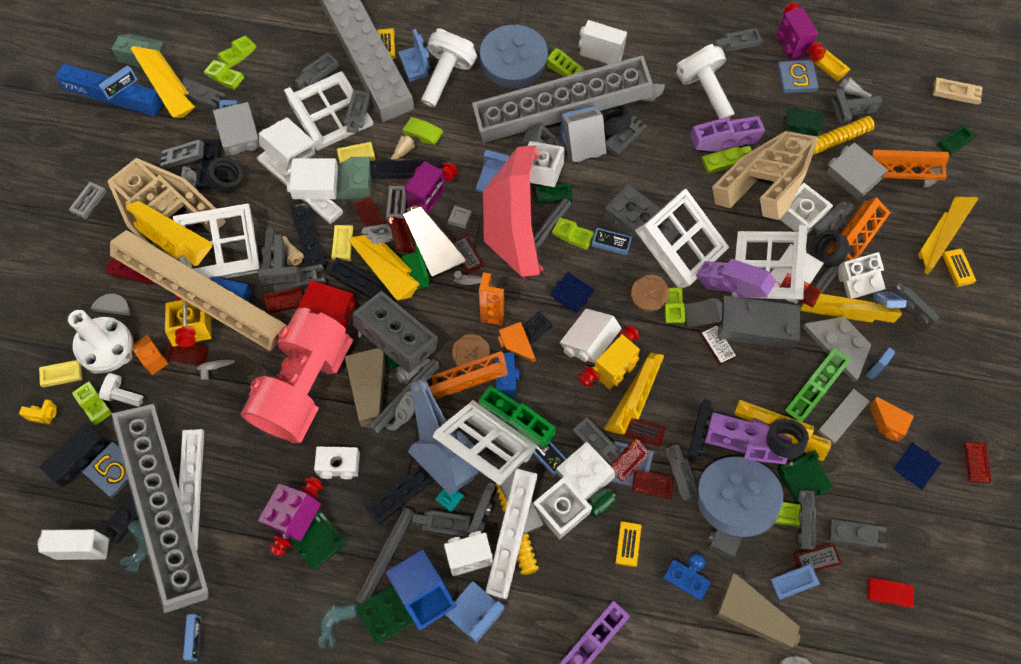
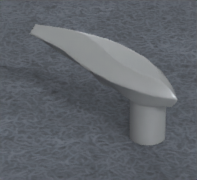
[453,271,482,285]
[197,360,235,380]

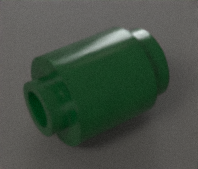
[588,488,616,518]

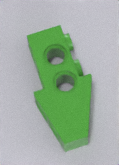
[785,347,851,422]

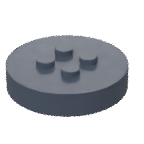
[480,25,548,88]
[697,457,783,537]

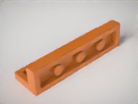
[871,150,949,180]
[828,197,890,261]
[479,272,504,327]
[429,351,508,399]

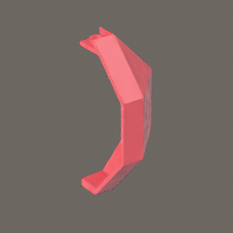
[483,145,543,280]

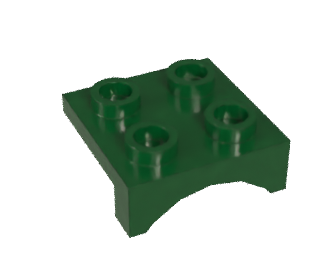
[777,450,834,505]
[288,510,347,571]
[356,585,415,646]

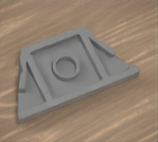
[803,317,871,382]

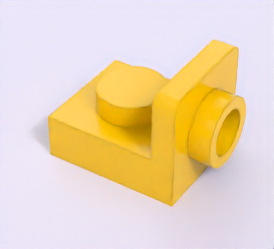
[19,400,57,425]

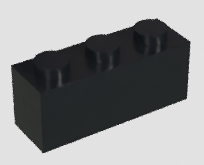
[39,422,109,487]

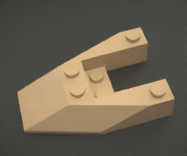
[712,131,818,220]
[108,158,226,262]

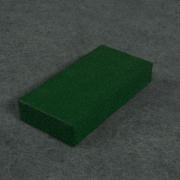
[937,124,976,157]
[535,183,573,204]

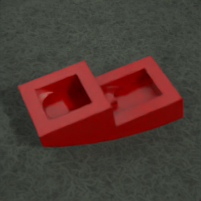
[867,578,914,608]

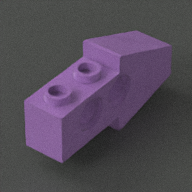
[690,116,765,152]
[696,259,776,298]
[705,413,792,464]
[560,601,630,664]

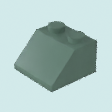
[111,34,163,68]
[336,157,372,199]

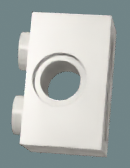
[314,447,360,479]

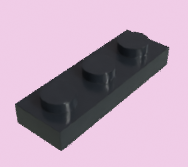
[196,140,221,189]
[687,399,713,462]

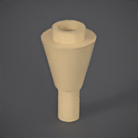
[390,135,415,159]
[283,236,304,266]

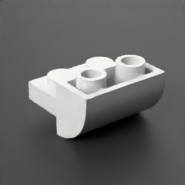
[838,252,886,299]

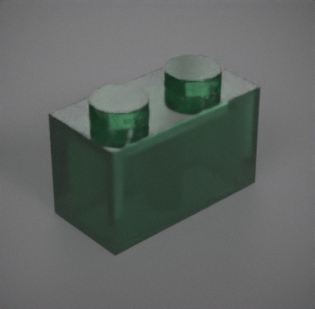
[783,107,824,137]

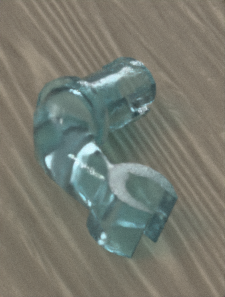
[120,520,148,572]
[318,604,358,649]

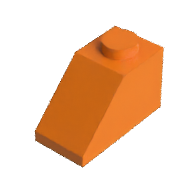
[498,322,536,362]
[132,335,168,375]
[869,397,914,441]

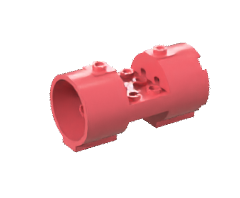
[240,308,353,443]

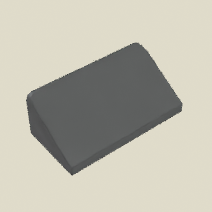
[684,298,723,328]

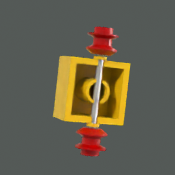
[165,295,212,347]
[578,325,640,389]

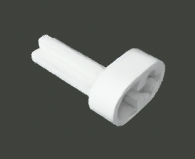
[99,373,144,407]

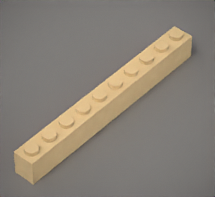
[110,230,287,351]

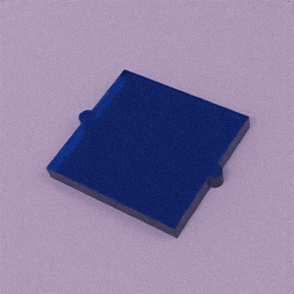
[550,272,594,313]
[893,442,941,490]

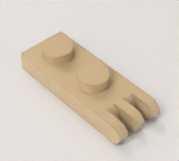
[933,78,982,104]

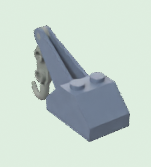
[385,379,479,495]

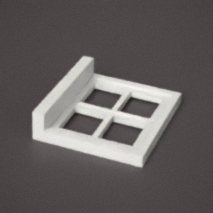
[284,71,373,151]
[635,189,729,288]
[173,204,260,279]
[732,225,807,299]
[433,400,537,485]

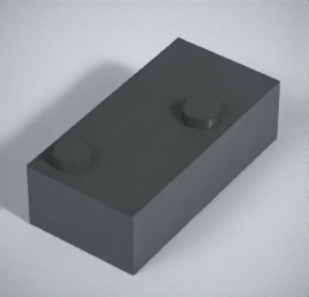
[717,295,800,349]

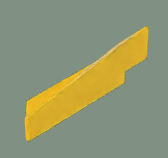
[130,46,195,118]
[918,197,978,274]
[126,201,213,267]
[349,235,420,301]
[800,293,901,323]
[604,353,664,435]
[735,400,831,461]

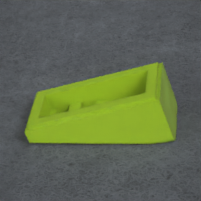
[547,48,584,77]

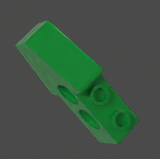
[478,385,556,449]

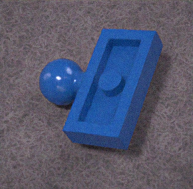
[663,553,711,601]

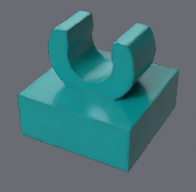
[435,489,464,513]

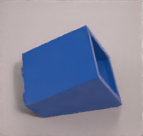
[386,549,456,631]

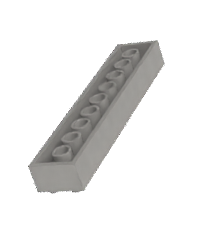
[319,0,414,122]
[472,55,653,143]
[112,404,208,613]

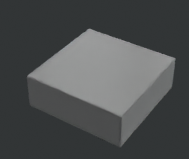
[448,206,472,229]

